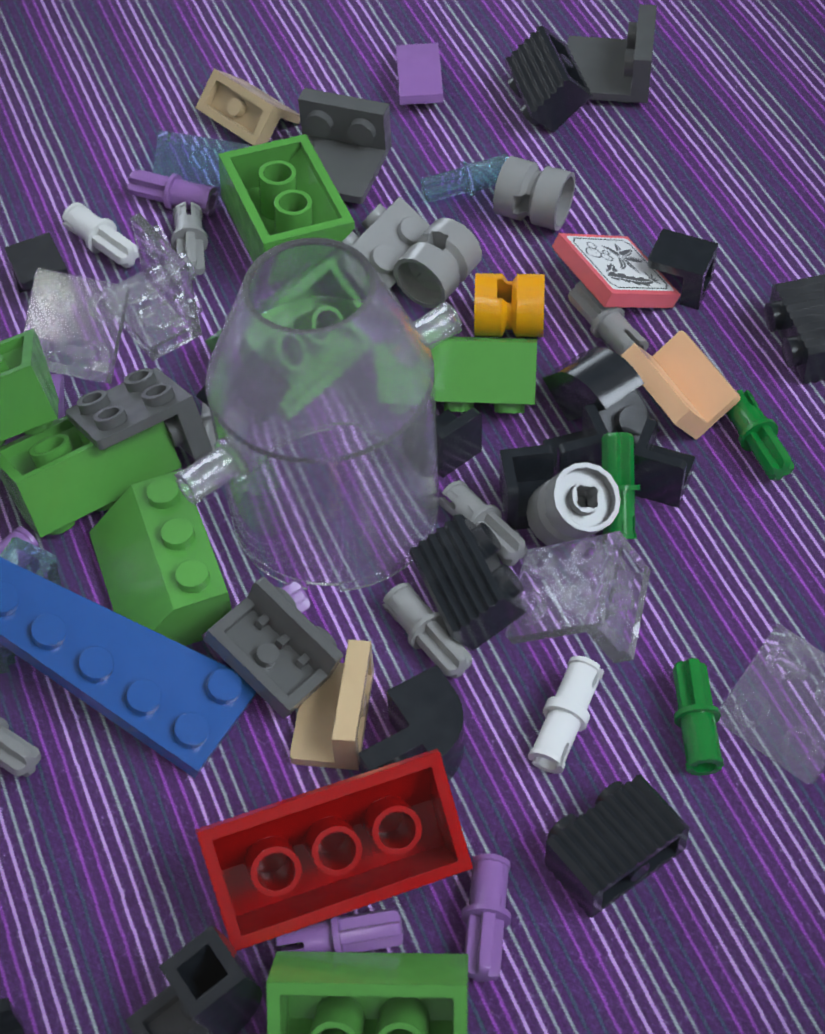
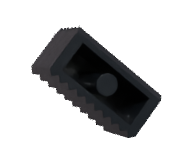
[505,26,593,132]
[764,274,825,384]
[409,514,527,651]
[545,775,690,918]

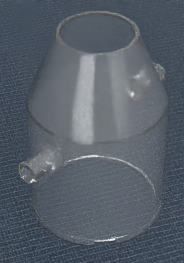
[175,238,462,592]

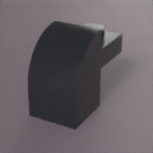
[543,347,660,449]
[358,665,464,781]
[125,925,262,1034]

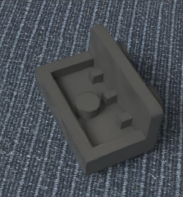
[204,577,343,719]

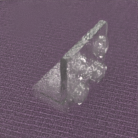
[101,213,202,361]
[0,268,130,384]
[505,531,651,663]
[718,623,825,785]

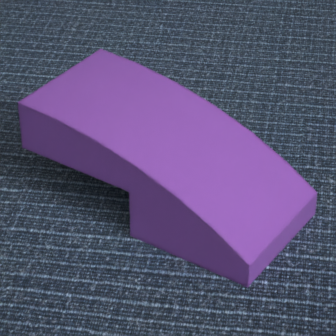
[396,43,443,105]

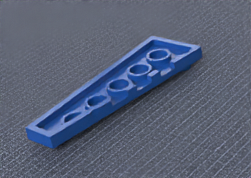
[0,557,258,779]

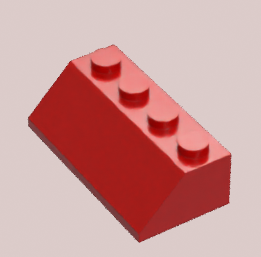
[195,749,473,951]

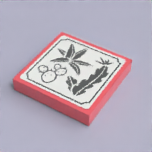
[552,233,681,308]

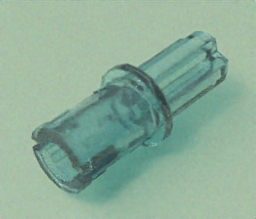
[421,153,508,202]

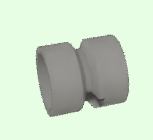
[493,156,576,231]
[394,218,482,309]
[526,462,621,549]

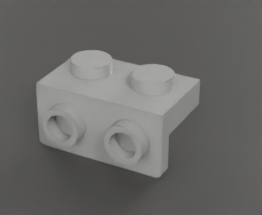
[334,196,430,300]

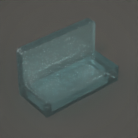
[153,130,250,187]

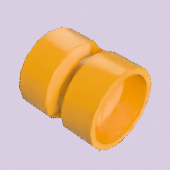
[474,273,545,337]

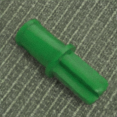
[726,390,794,481]
[602,432,640,540]
[673,658,724,776]

